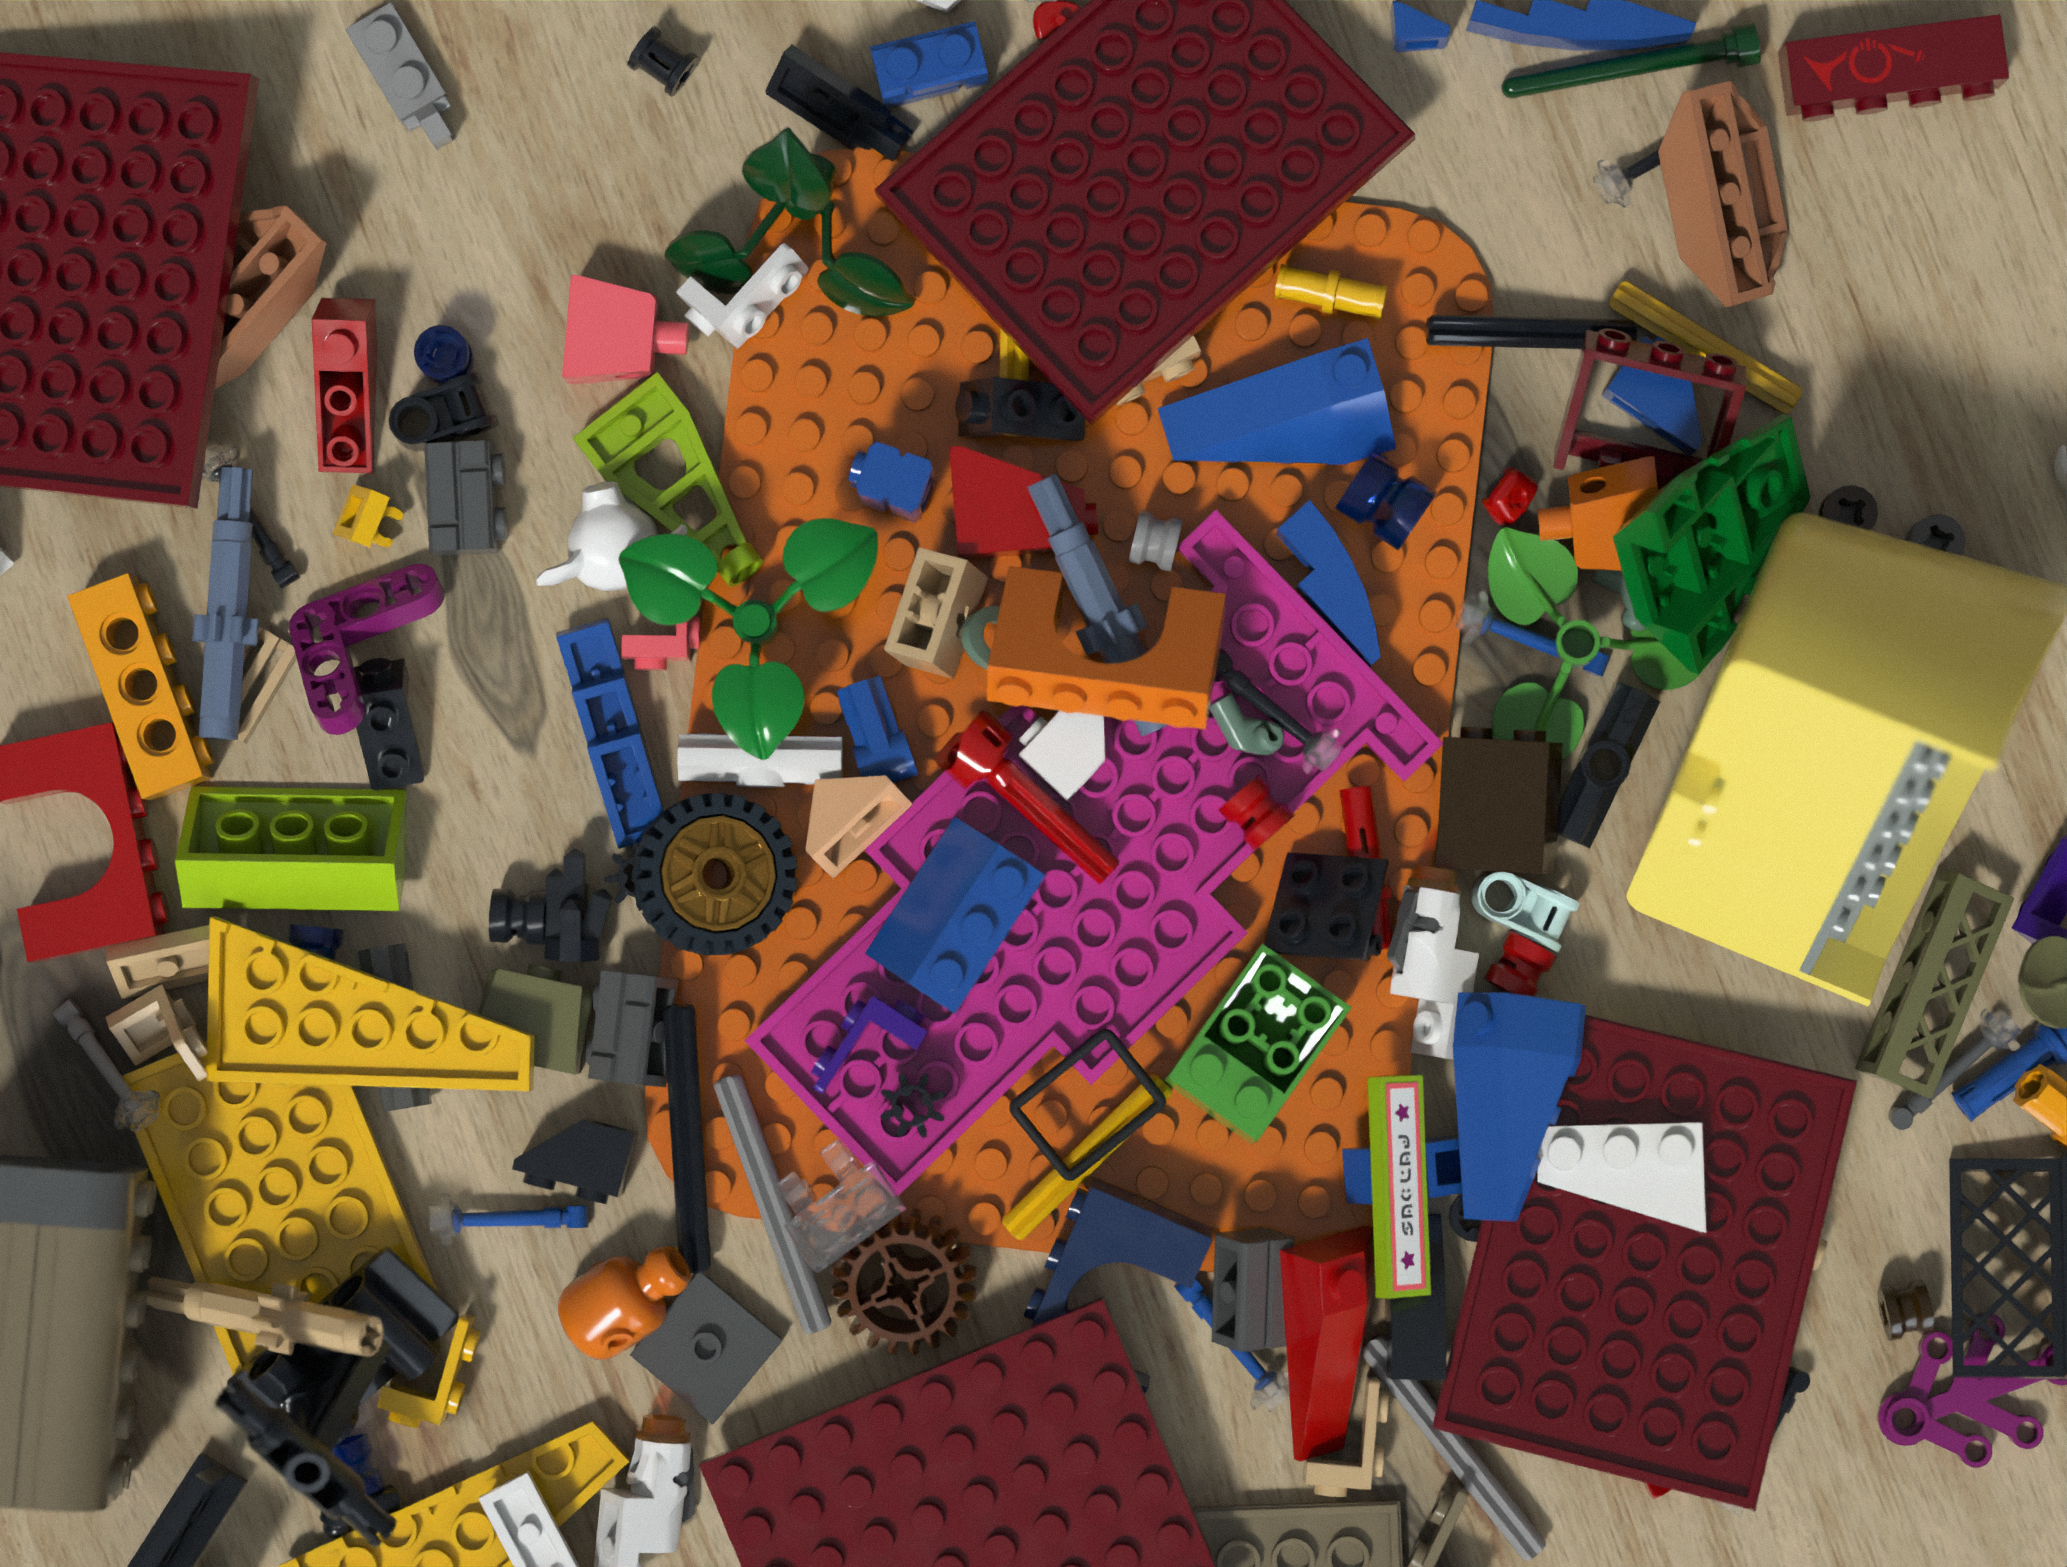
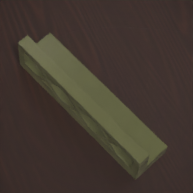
[1855,869,2015,1099]

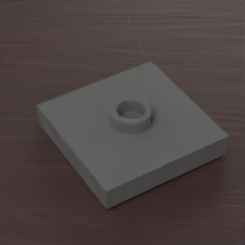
[630,1272,784,1425]

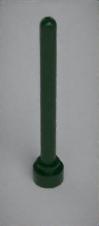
[1501,21,1761,98]

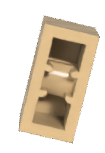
[884,547,988,679]

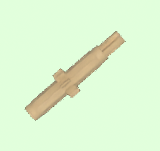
[146,1276,384,1357]

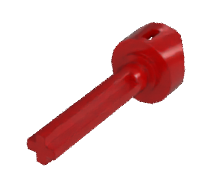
[934,710,1119,885]

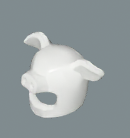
[536,481,688,591]

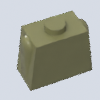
[479,964,593,1075]

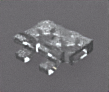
[776,1140,906,1273]

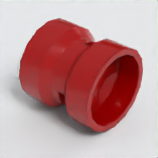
[1218,775,1295,851]
[1483,931,1557,997]

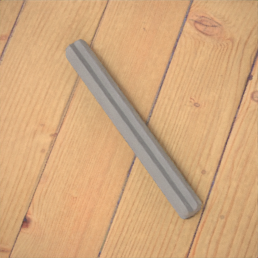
[714,1074,832,1334]
[1362,1334,1546,1561]

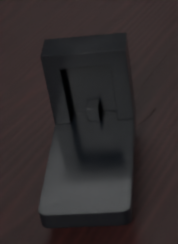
[955,377,1085,442]
[354,658,424,790]

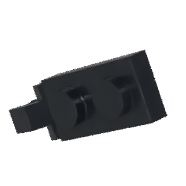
[765,44,914,161]

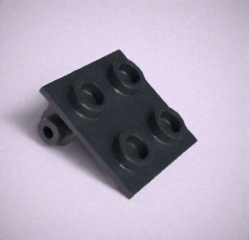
[1264,852,1389,961]

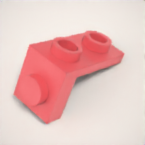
[621,616,701,671]

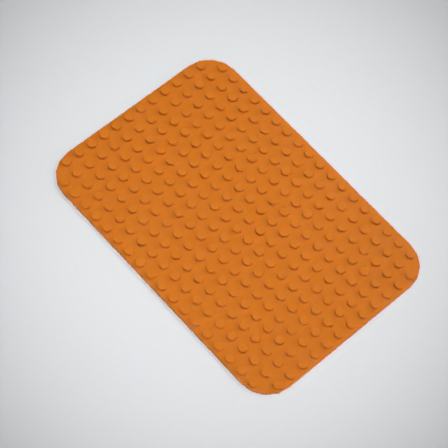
[644,148,1494,1272]

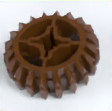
[831,1208,978,1356]

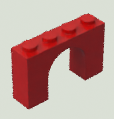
[0,722,170,963]

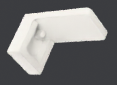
[676,243,809,349]

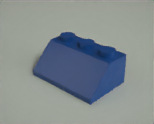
[865,817,1046,1014]

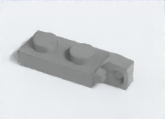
[345,2,455,150]

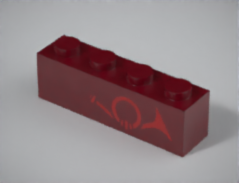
[1778,14,2009,122]

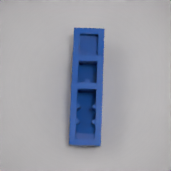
[1466,0,1696,51]
[556,617,664,849]

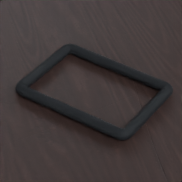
[1009,1028,1166,1181]

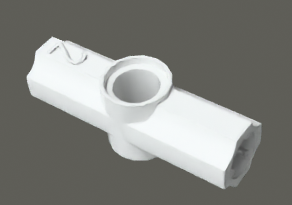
[677,733,843,788]

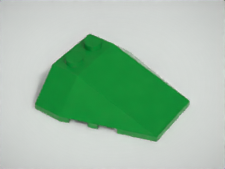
[1613,414,1811,674]

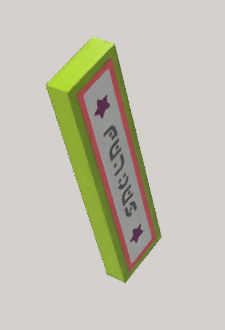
[1368,1075,1431,1299]

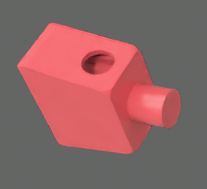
[562,275,689,384]

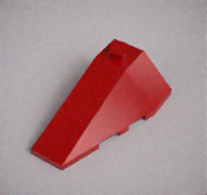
[1280,1226,1375,1462]

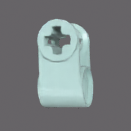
[1471,871,1581,953]

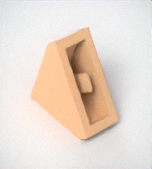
[805,776,913,879]

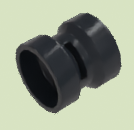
[489,889,546,945]

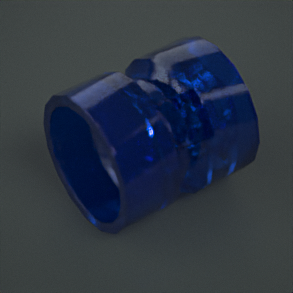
[1335,450,1437,551]

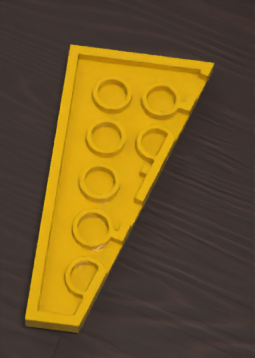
[206,917,535,1091]
[279,1420,631,1567]

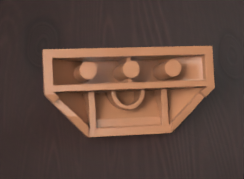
[1658,81,1788,307]
[215,205,326,389]

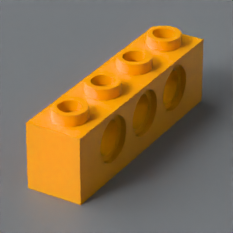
[67,573,215,801]

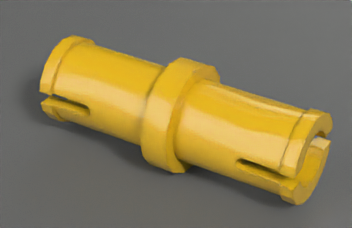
[1275,264,1388,320]

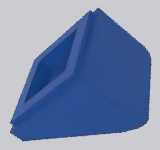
[1390,0,1450,53]

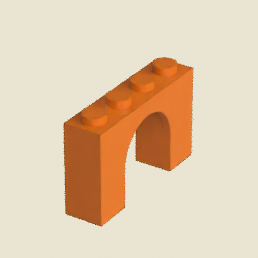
[987,566,1226,729]

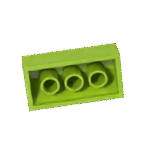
[175,786,407,911]

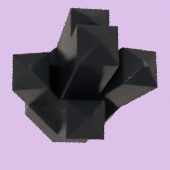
[545,849,613,962]

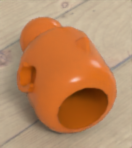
[558,1246,691,1360]

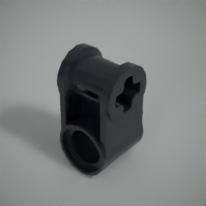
[389,372,498,452]

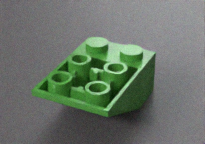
[1163,944,1352,1145]

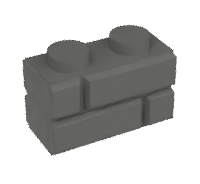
[424,440,508,556]
[585,970,679,1087]
[1211,1227,1294,1352]

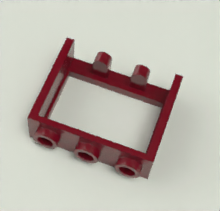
[1553,329,1746,490]

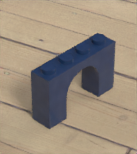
[1023,1177,1214,1394]

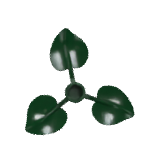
[664,127,916,316]

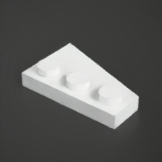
[1537,1123,1706,1233]

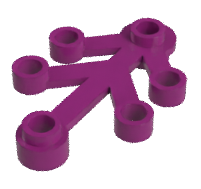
[1877,1312,2067,1468]

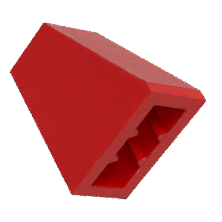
[949,446,1099,560]

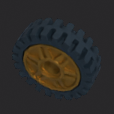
[632,793,798,955]

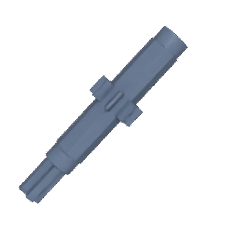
[192,467,259,740]
[1027,474,1168,736]

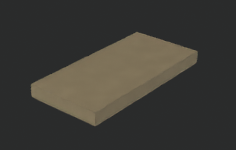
[1193,1499,1403,1567]

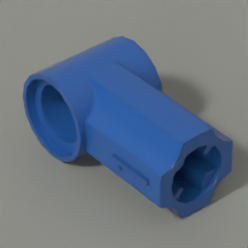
[837,676,919,784]

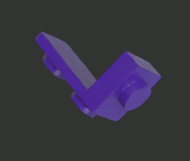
[2011,835,2067,944]
[811,995,929,1094]

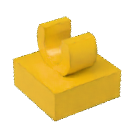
[332,484,404,548]

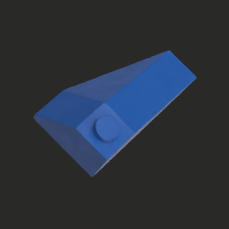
[1157,338,1396,465]
[1453,992,1586,1222]

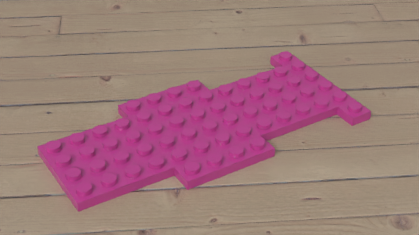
[745,510,1443,1198]

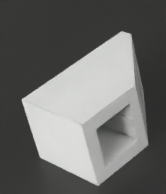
[1019,711,1105,802]

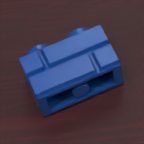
[870,21,989,109]
[848,442,936,523]

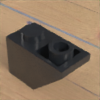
[512,1119,639,1204]

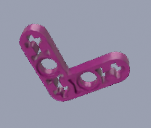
[289,564,445,735]

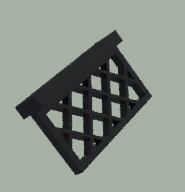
[1949,1156,2067,1381]
[127,1453,248,1567]

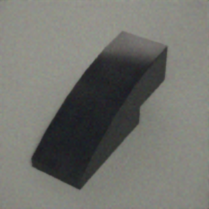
[1385,1214,1447,1380]

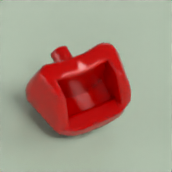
[1033,0,1082,40]
[1481,467,1538,526]

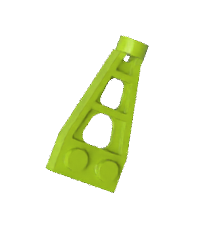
[572,372,764,587]

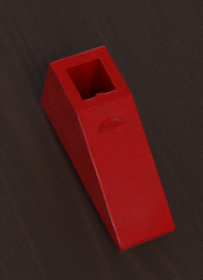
[311,298,377,473]

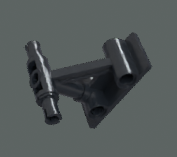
[215,1247,459,1547]

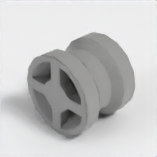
[1128,510,1183,572]

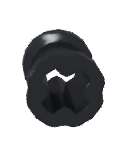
[627,26,699,97]

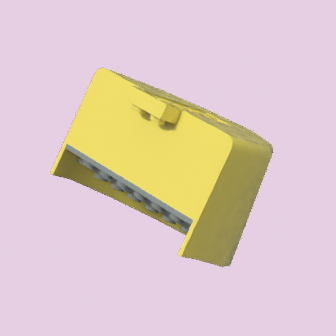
[1626,513,2067,1007]

